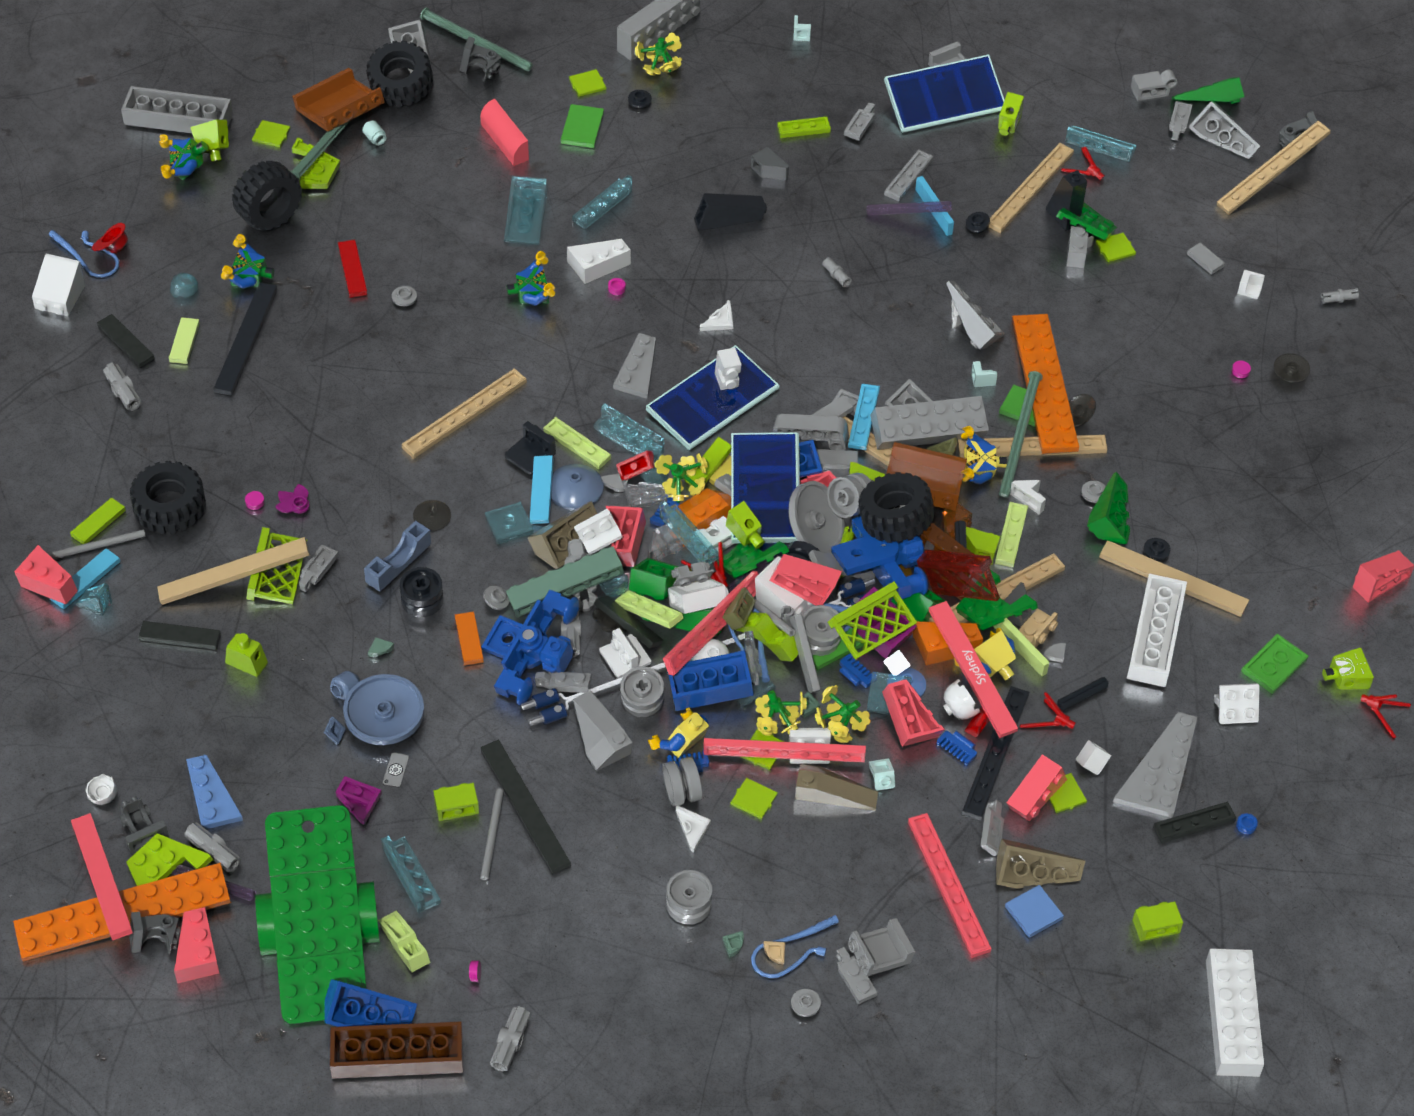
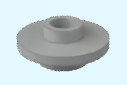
[392,286,417,306]
[1081,481,1106,503]
[483,586,509,610]
[791,989,821,1017]

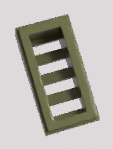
[723,587,756,630]

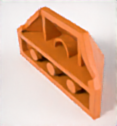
[672,488,731,547]

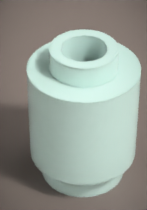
[363,121,387,146]

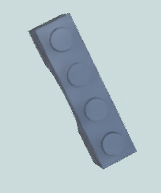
[364,521,431,592]

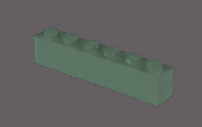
[506,546,624,618]

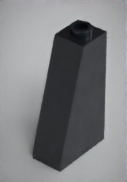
[1046,170,1088,231]
[694,193,767,231]

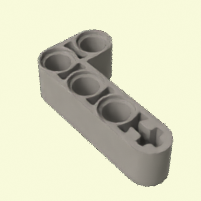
[773,414,849,450]

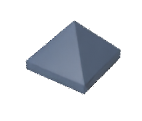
[324,716,346,744]

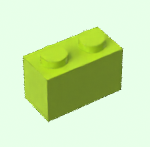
[433,783,479,821]
[1133,901,1183,941]

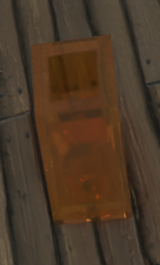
[941,502,973,539]

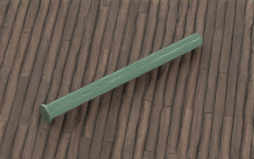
[420,7,533,71]
[290,120,351,181]
[999,371,1043,498]

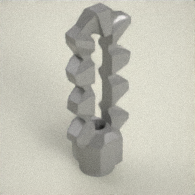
[564,539,598,612]

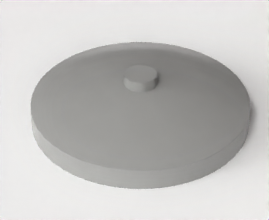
[789,481,845,554]

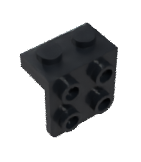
[505,421,556,475]

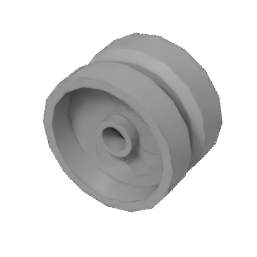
[827,473,871,518]
[802,605,843,656]
[620,666,664,717]
[662,757,702,807]
[666,870,712,924]

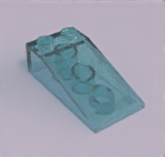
[504,176,548,245]

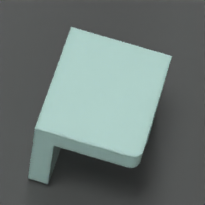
[793,15,811,41]
[971,361,997,387]

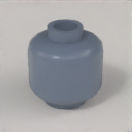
[330,671,360,700]

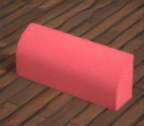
[480,99,529,166]

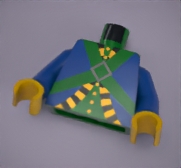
[159,134,208,180]
[221,234,275,289]
[506,251,555,306]

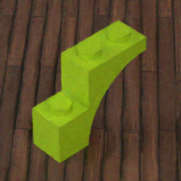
[735,612,798,662]

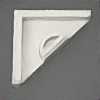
[700,300,733,331]
[676,806,711,852]

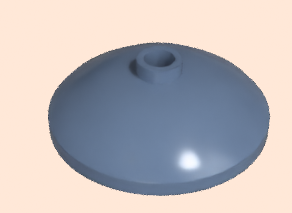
[551,464,604,510]

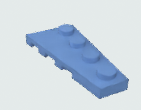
[186,755,243,829]

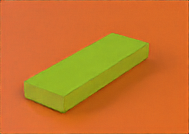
[777,117,831,138]
[684,437,731,486]
[70,497,126,544]

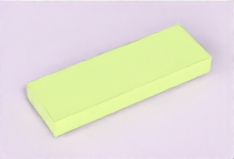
[169,317,200,364]

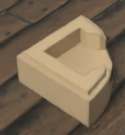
[763,941,785,965]

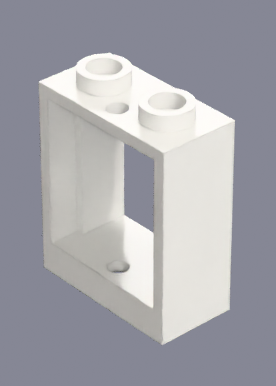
[668,578,729,614]

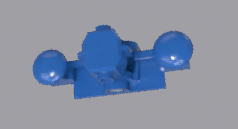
[831,516,928,599]
[481,589,579,705]

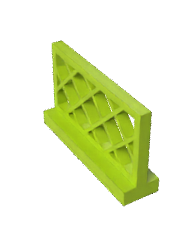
[246,527,307,604]
[827,581,917,660]

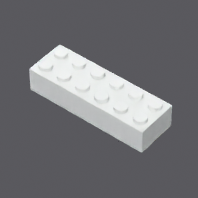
[1127,574,1187,687]
[1206,949,1264,1077]

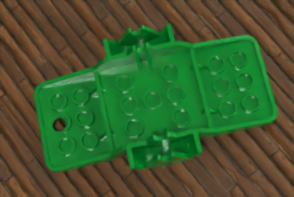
[255,805,380,1024]

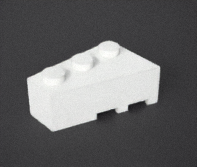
[567,239,631,284]

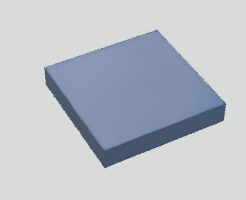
[1005,885,1064,938]

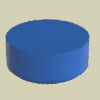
[1236,813,1258,834]

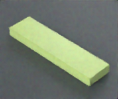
[543,417,611,469]
[995,502,1028,568]
[615,590,683,629]
[993,618,1049,677]

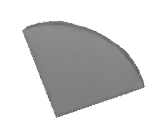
[601,473,624,492]
[1044,643,1066,663]

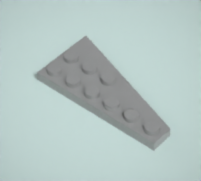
[1113,712,1197,818]

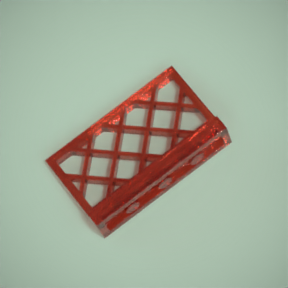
[917,549,1000,601]

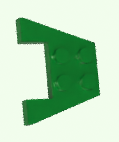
[1056,202,1117,240]
[717,530,789,578]
[956,568,1038,630]

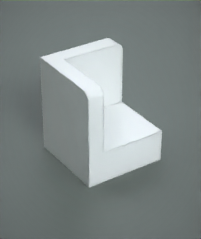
[1237,270,1265,299]
[1076,740,1111,775]

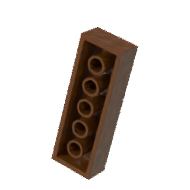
[330,1022,463,1079]

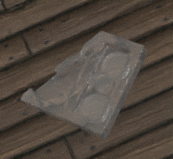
[622,480,667,508]
[744,631,762,686]

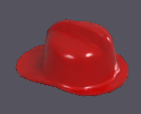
[92,223,128,253]

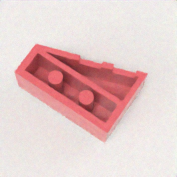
[606,506,646,567]
[14,545,78,604]
[769,554,842,606]
[882,679,945,747]
[1006,754,1067,821]
[174,907,220,984]

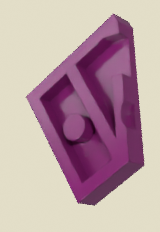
[336,776,382,825]

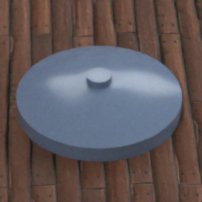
[343,674,424,745]

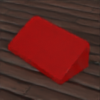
[616,451,654,482]
[965,706,990,738]

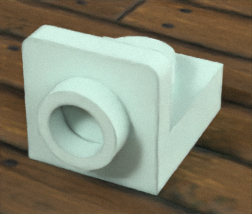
[869,758,895,791]

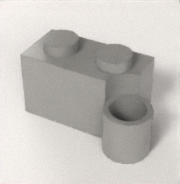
[1131,70,1178,101]
[1066,226,1095,268]

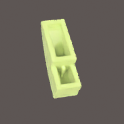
[378,910,430,972]

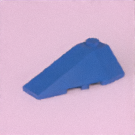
[325,979,417,1027]

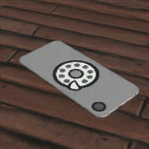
[383,753,409,787]

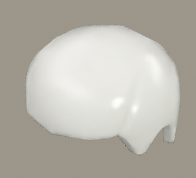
[86,774,118,805]

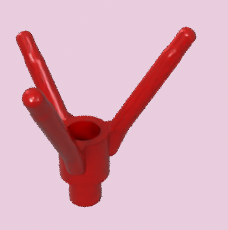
[1061,147,1105,181]
[681,542,729,588]
[1020,692,1076,729]
[1361,694,1411,739]

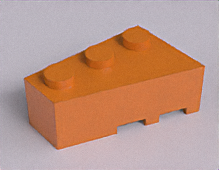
[913,622,983,666]

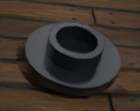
[628,90,652,108]
[966,212,990,232]
[1144,538,1171,561]

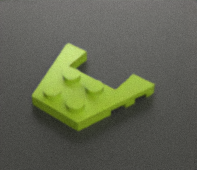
[292,138,340,189]
[126,833,213,886]

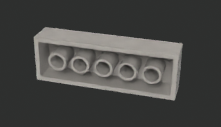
[617,0,700,61]
[121,86,233,133]
[870,396,989,450]

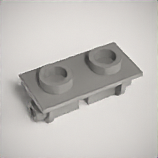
[671,561,714,587]

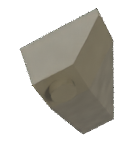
[528,501,598,569]
[795,764,878,811]
[996,839,1085,889]

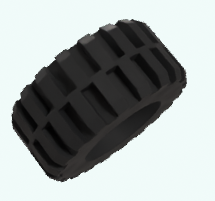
[366,40,433,107]
[232,161,302,230]
[130,461,206,534]
[858,472,935,543]

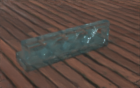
[1065,125,1137,162]
[572,175,632,229]
[594,404,664,462]
[660,501,719,565]
[381,836,441,913]

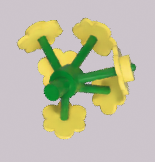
[635,32,682,76]
[654,453,708,503]
[815,685,871,743]
[755,690,808,736]

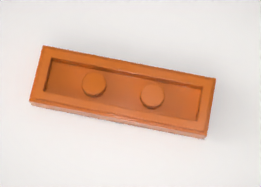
[455,612,484,666]

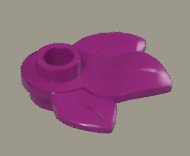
[275,484,310,514]

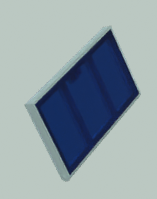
[884,54,1004,133]
[646,345,780,450]
[731,432,800,543]

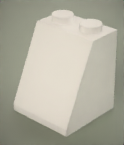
[32,254,85,316]
[755,556,815,618]

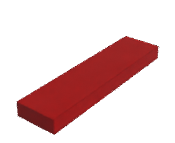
[338,240,367,298]

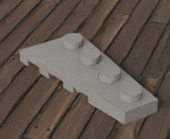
[613,333,656,399]

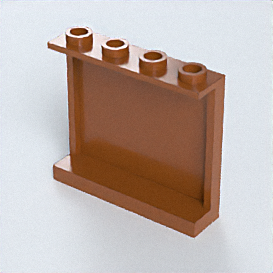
[292,68,385,132]
[886,442,967,511]

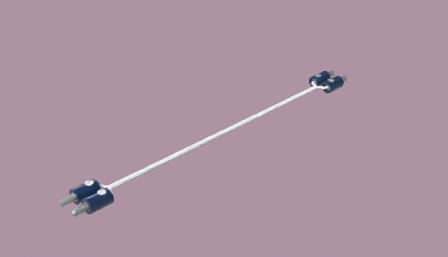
[521,577,875,726]

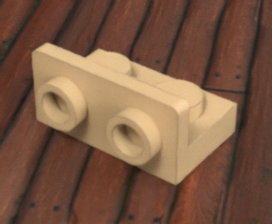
[1019,608,1058,648]

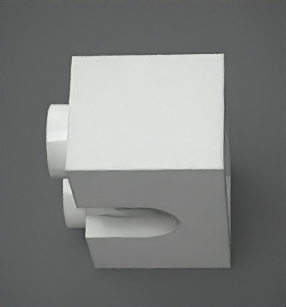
[715,348,741,390]
[693,516,735,560]

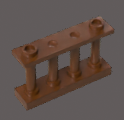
[915,523,983,601]

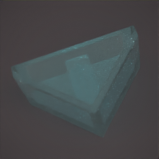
[76,583,113,616]

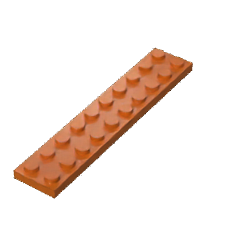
[1012,314,1079,454]
[13,863,231,962]

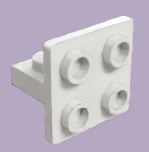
[574,508,623,555]
[599,628,651,679]
[1214,683,1259,724]
[789,728,831,764]

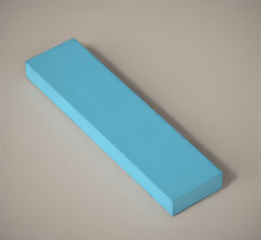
[915,176,954,236]
[848,384,880,450]
[530,455,554,524]
[50,548,120,609]

